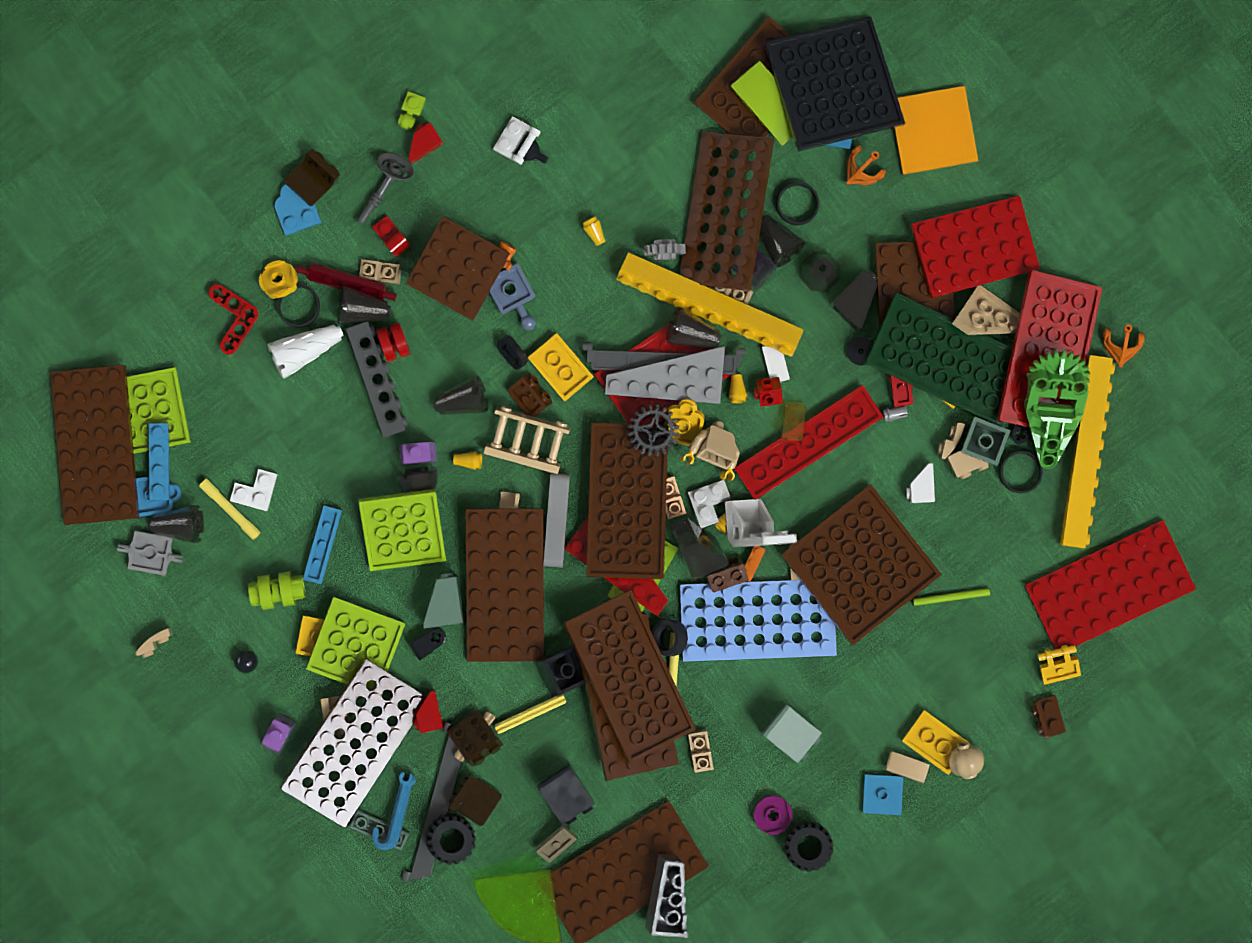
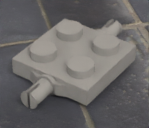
[117,531,183,576]

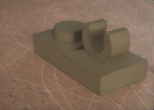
[535,824,577,863]

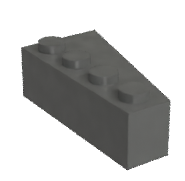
[645,854,688,938]

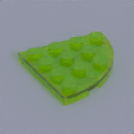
[474,869,562,943]

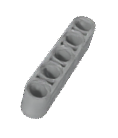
[544,473,570,568]

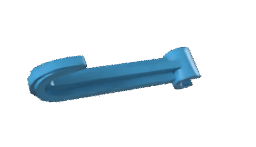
[372,772,416,850]

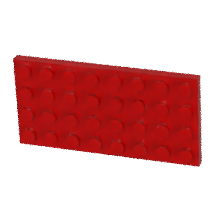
[997,270,1102,428]
[1024,520,1196,650]

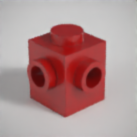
[754,377,783,407]

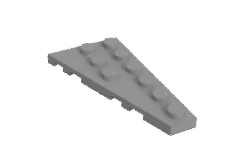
[605,346,725,404]

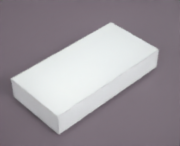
[762,346,790,382]

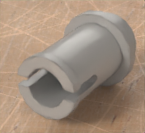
[882,406,908,423]

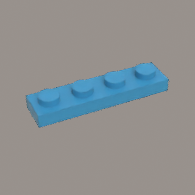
[149,423,170,501]
[303,505,342,585]

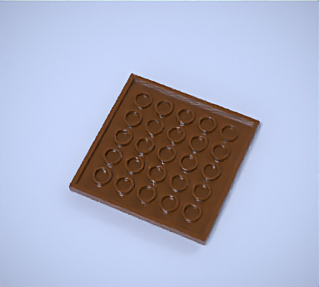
[781,484,942,646]

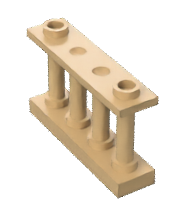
[484,405,571,474]

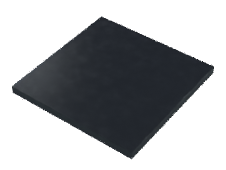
[764,16,906,152]

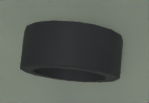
[651,619,688,656]

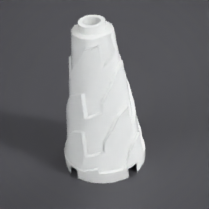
[267,324,344,379]

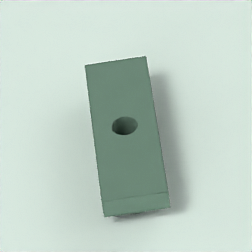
[349,809,410,851]

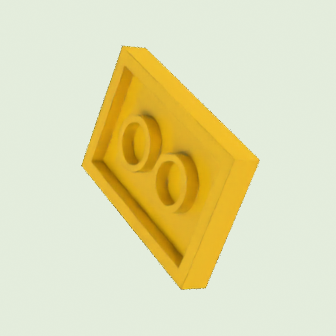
[528,333,594,402]
[901,710,971,775]

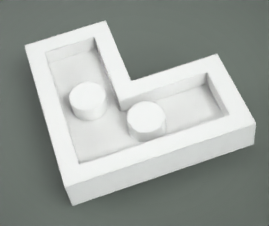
[230,469,278,511]
[688,480,731,528]

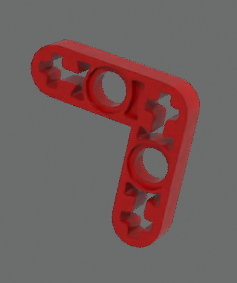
[209,285,259,355]

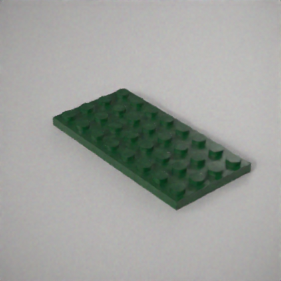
[864,293,1012,427]

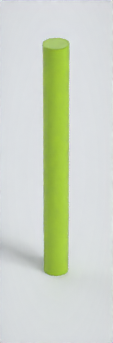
[913,588,990,606]

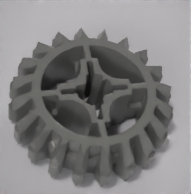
[628,405,680,457]

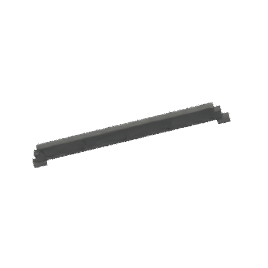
[583,343,746,375]
[402,722,461,882]

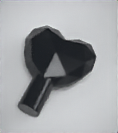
[517,139,549,164]

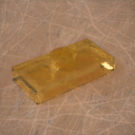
[782,403,806,441]

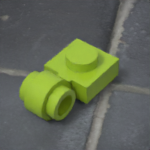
[398,91,426,130]

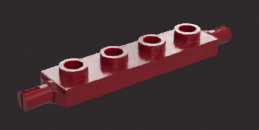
[296,263,397,302]

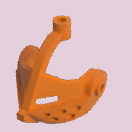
[846,145,887,186]
[1103,324,1145,368]

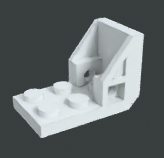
[725,499,796,547]

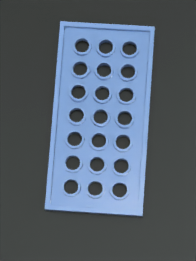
[680,580,837,661]

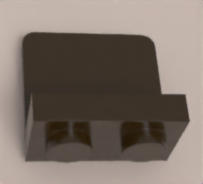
[284,149,340,206]
[448,711,504,767]
[448,774,502,826]

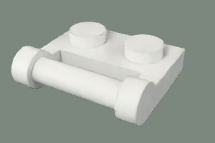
[493,116,541,165]

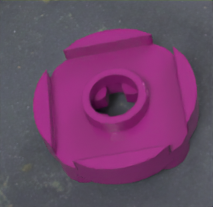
[754,796,792,835]

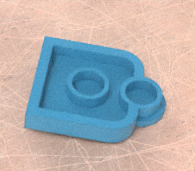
[275,185,322,236]
[136,477,181,517]

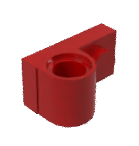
[372,216,411,258]
[889,375,914,407]

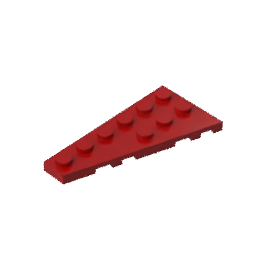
[565,517,669,617]

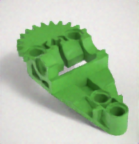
[1024,350,1090,469]

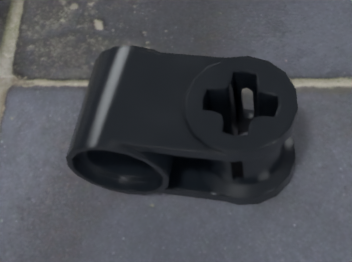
[409,629,446,661]

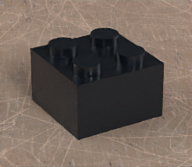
[536,646,585,697]

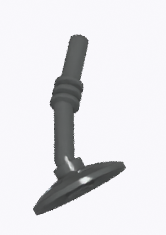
[357,153,414,225]

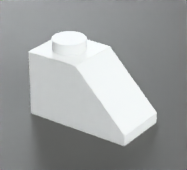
[906,463,935,503]

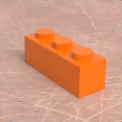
[744,545,766,582]

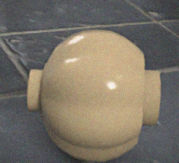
[949,742,984,779]

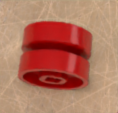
[376,322,411,362]

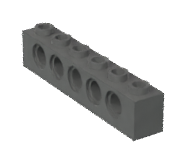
[346,321,408,438]

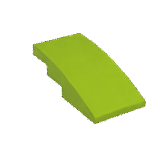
[730,61,793,146]

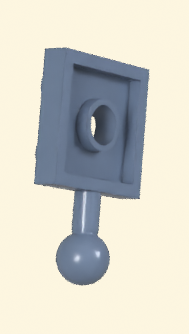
[490,263,536,331]

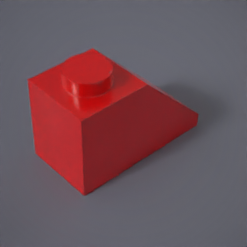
[408,122,443,165]
[414,690,444,734]

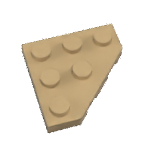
[952,285,1020,335]

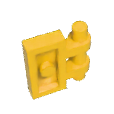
[1037,645,1081,685]

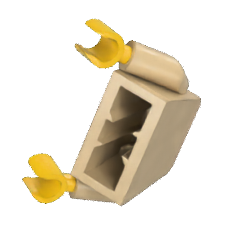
[680,421,740,481]

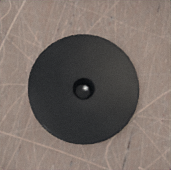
[847,337,873,366]

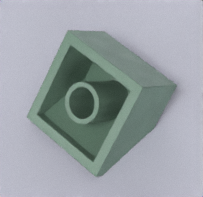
[961,417,1011,466]

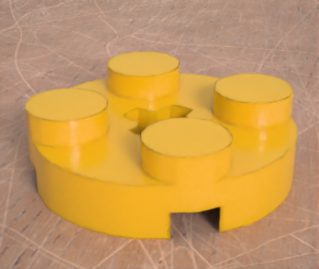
[259,260,298,299]

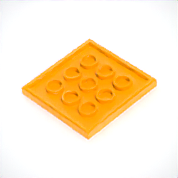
[894,86,978,175]

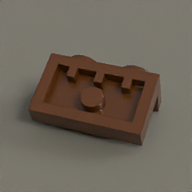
[507,373,553,417]
[704,555,749,593]
[1031,695,1066,739]

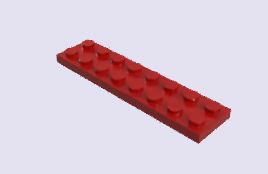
[735,385,883,500]

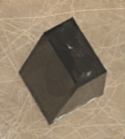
[830,269,878,332]
[670,518,729,580]

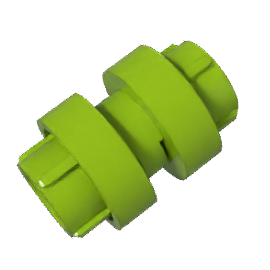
[248,571,306,610]

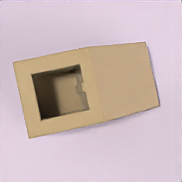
[946,451,989,480]

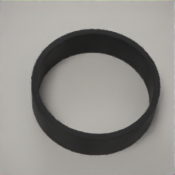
[777,182,819,226]
[277,285,320,328]
[999,451,1043,493]

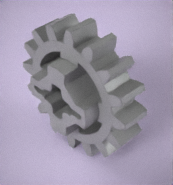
[644,239,686,260]

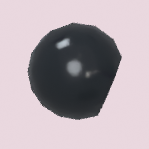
[234,651,258,673]

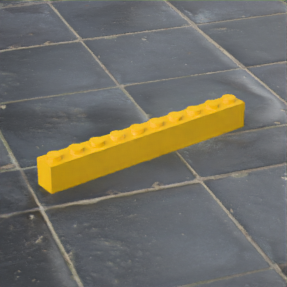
[616,253,804,357]
[1060,355,1115,549]

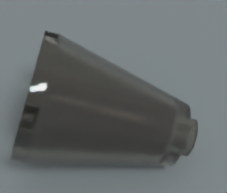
[759,215,805,268]
[337,286,391,324]
[666,307,721,348]
[433,375,489,415]
[148,505,204,543]

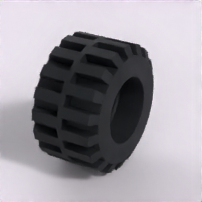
[425,814,476,865]
[784,822,834,872]

